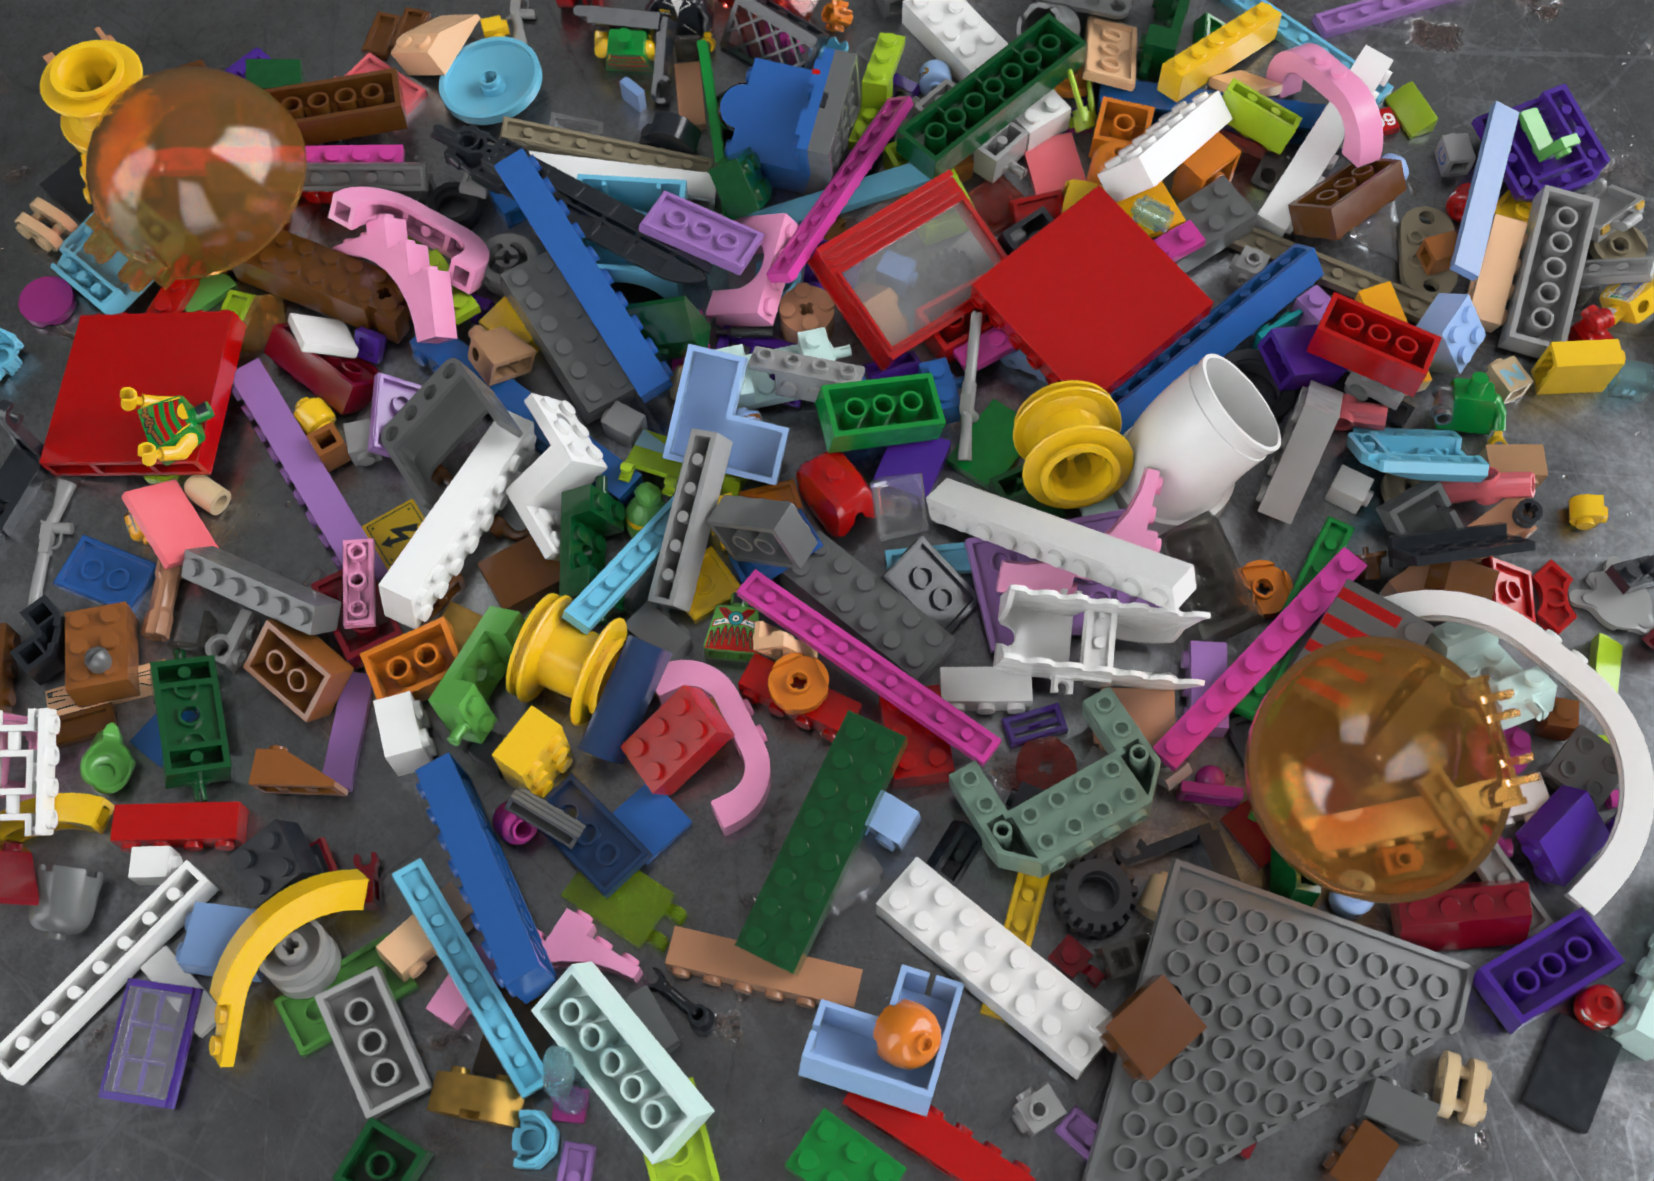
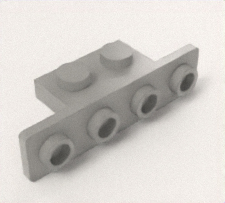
[748,346,865,403]

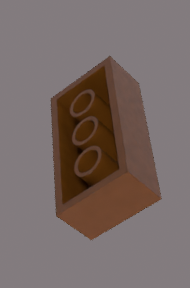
[1288,158,1407,241]

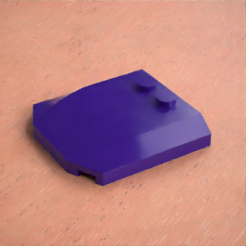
[1471,83,1611,202]

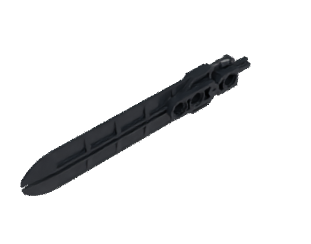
[430,124,712,284]

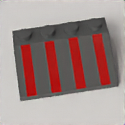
[1282,579,1435,732]

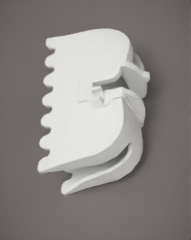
[993,584,1211,695]

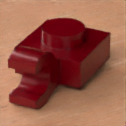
[353,852,381,911]
[1047,934,1105,989]

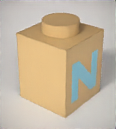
[1486,355,1533,404]

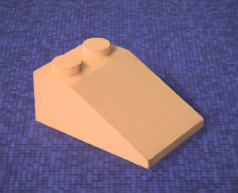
[391,14,480,76]

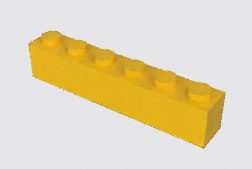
[1157,2,1282,102]

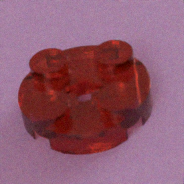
[1015,736,1077,790]

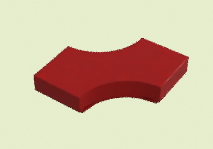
[1532,559,1577,635]

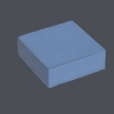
[620,77,647,113]

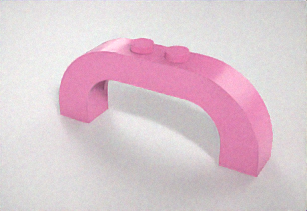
[1266,43,1383,167]
[328,187,490,294]
[655,660,771,837]

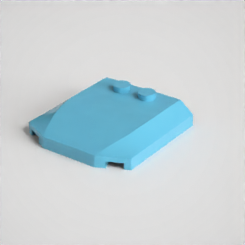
[51,191,185,315]
[1346,427,1490,483]

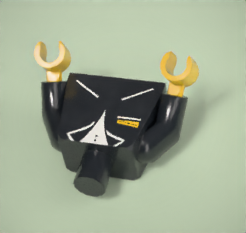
[645,0,717,52]

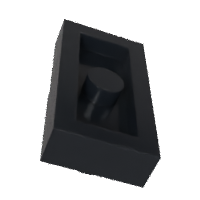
[1605,555,1654,595]

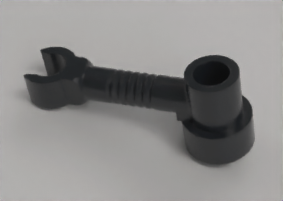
[643,967,717,1036]

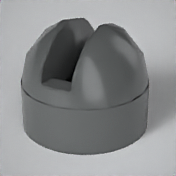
[84,646,112,674]

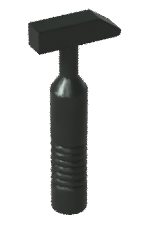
[709,317,773,344]

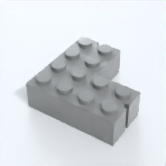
[1256,380,1344,524]

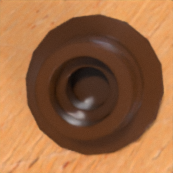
[1355,547,1387,581]

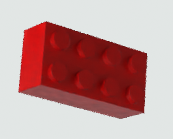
[1306,292,1442,397]

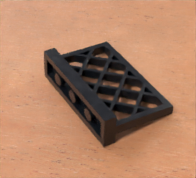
[719,0,830,70]
[1387,522,1536,568]

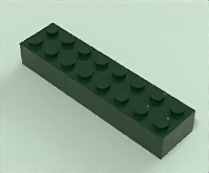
[896,13,1087,180]
[735,710,908,976]

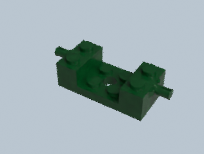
[1136,0,1191,83]
[559,475,626,626]
[150,649,231,802]

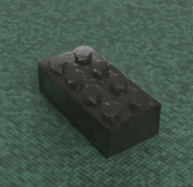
[1158,510,1266,642]

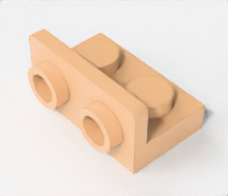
[753,621,818,660]

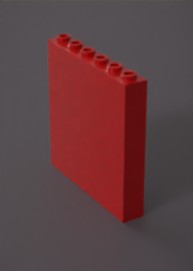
[970,185,1214,394]
[39,309,246,476]

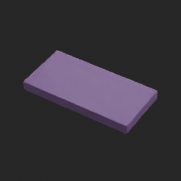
[639,190,764,276]

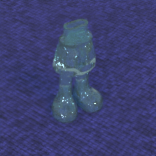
[542,1046,590,1116]

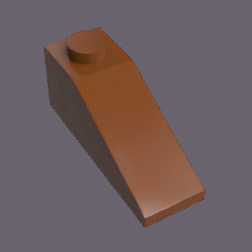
[248,745,348,796]

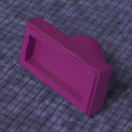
[1176,765,1244,808]

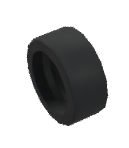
[427,181,481,230]

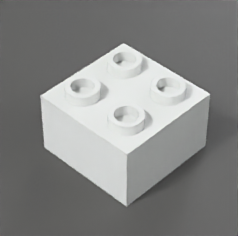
[373,691,437,776]

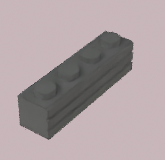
[504,785,586,849]

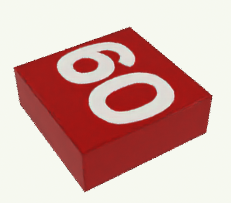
[1379,107,1400,136]

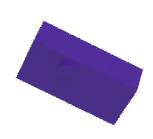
[1472,907,1625,1035]

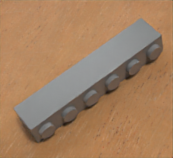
[647,428,733,612]

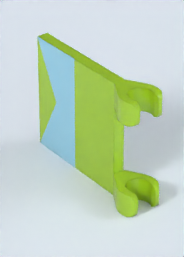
[618,429,683,497]

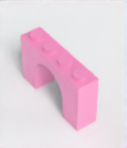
[705,213,800,328]

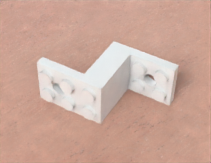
[505,393,608,561]

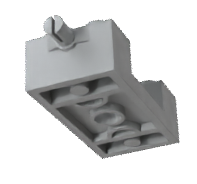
[912,78,1029,184]

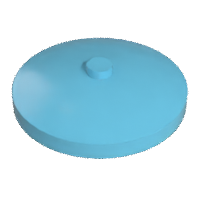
[439,36,543,125]

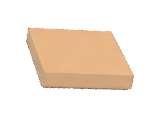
[1208,70,1283,97]

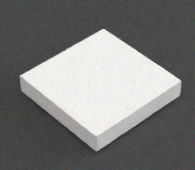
[287,313,359,358]

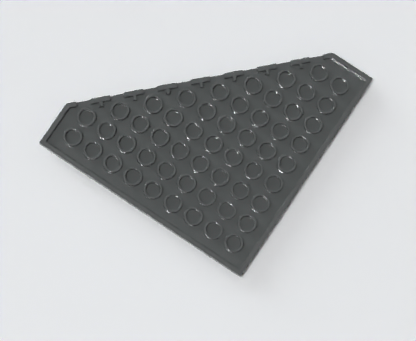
[1082,858,1476,1181]

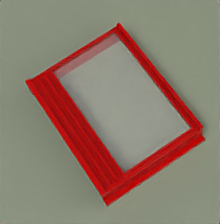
[806,169,1007,372]

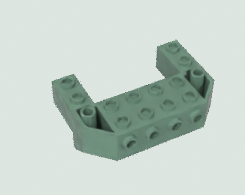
[948,686,1161,878]

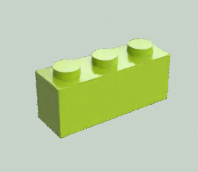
[1222,78,1302,155]

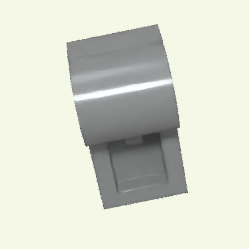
[1344,371,1406,411]
[205,608,261,675]

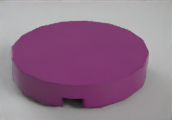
[18,276,76,327]

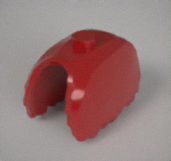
[795,451,880,538]

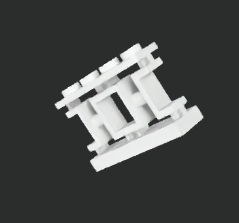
[0,708,60,836]

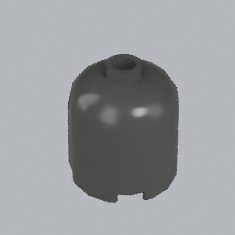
[1016,2,1081,37]
[28,864,104,941]

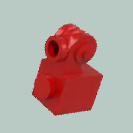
[1567,304,1615,341]

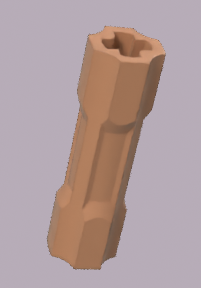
[141,558,183,642]

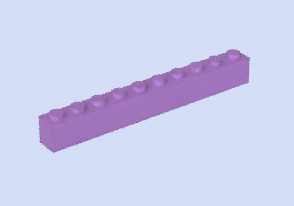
[231,358,388,583]

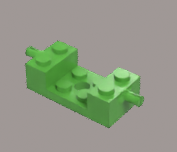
[428,606,533,746]

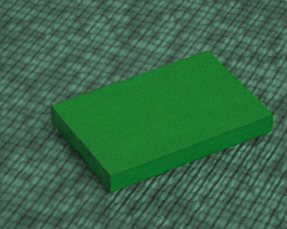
[946,398,1021,490]

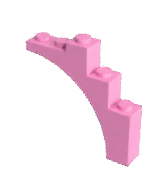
[332,214,458,344]
[996,468,1163,595]
[425,908,643,1031]

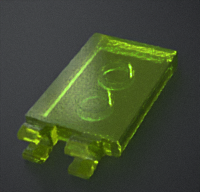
[561,870,688,953]

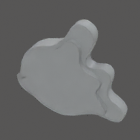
[1568,556,1654,636]

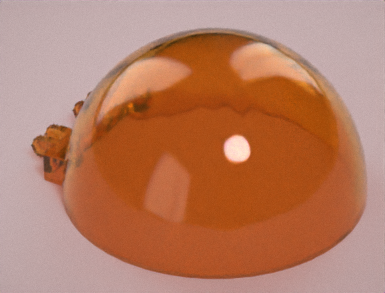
[83,66,307,293]
[1244,636,1541,903]

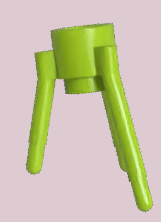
[1053,69,1097,133]

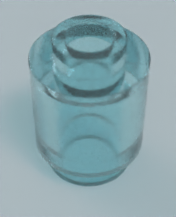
[1131,195,1175,233]

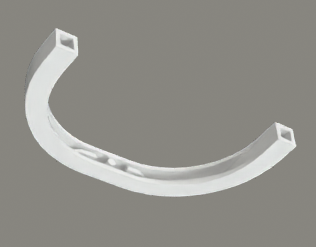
[1383,590,1654,917]

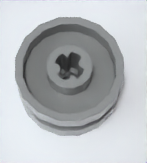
[259,919,342,999]

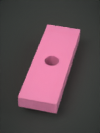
[343,538,376,629]

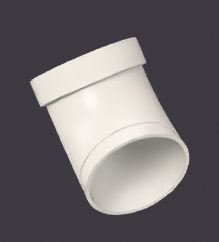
[1113,354,1281,538]

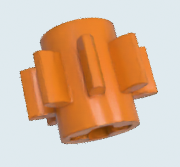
[821,0,853,33]

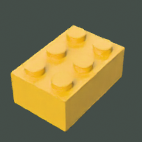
[492,705,574,798]

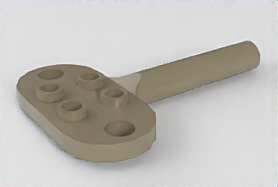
[1397,206,1521,299]

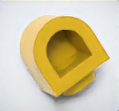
[480,15,510,38]
[1568,494,1608,530]

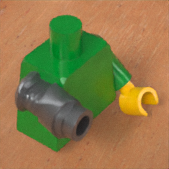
[1430,372,1507,444]

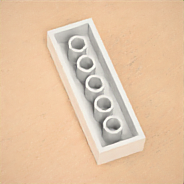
[1097,90,1233,202]

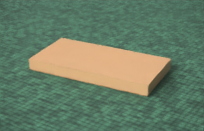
[1082,15,1137,92]

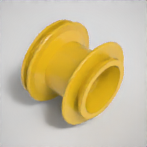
[40,40,161,154]
[1013,380,1134,509]
[506,593,627,726]

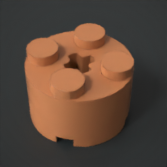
[779,283,835,344]

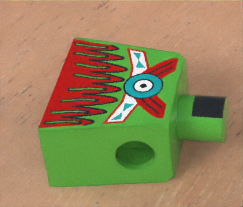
[704,592,762,663]

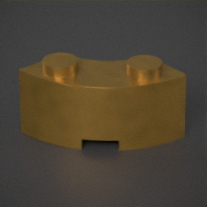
[426,1066,524,1128]

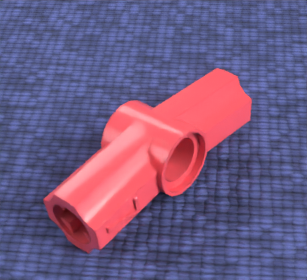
[1334,394,1389,431]
[1440,467,1535,505]

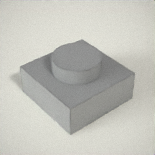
[1157,761,1193,790]

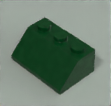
[625,296,711,362]

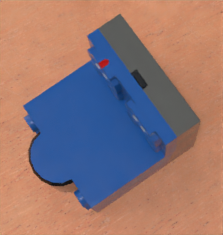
[718,47,861,195]

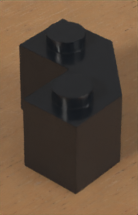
[10,594,65,686]

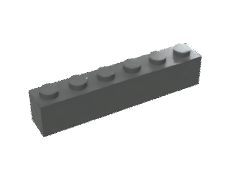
[181,546,341,635]

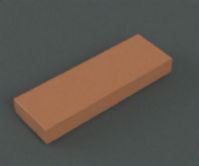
[674,61,707,130]

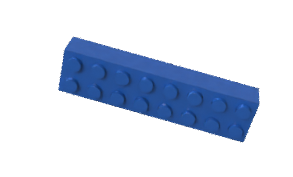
[415,752,558,1004]

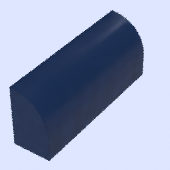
[578,635,672,764]

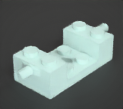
[715,327,852,410]
[1429,622,1557,732]

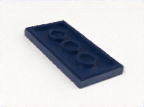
[539,772,653,899]

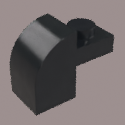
[639,112,702,154]

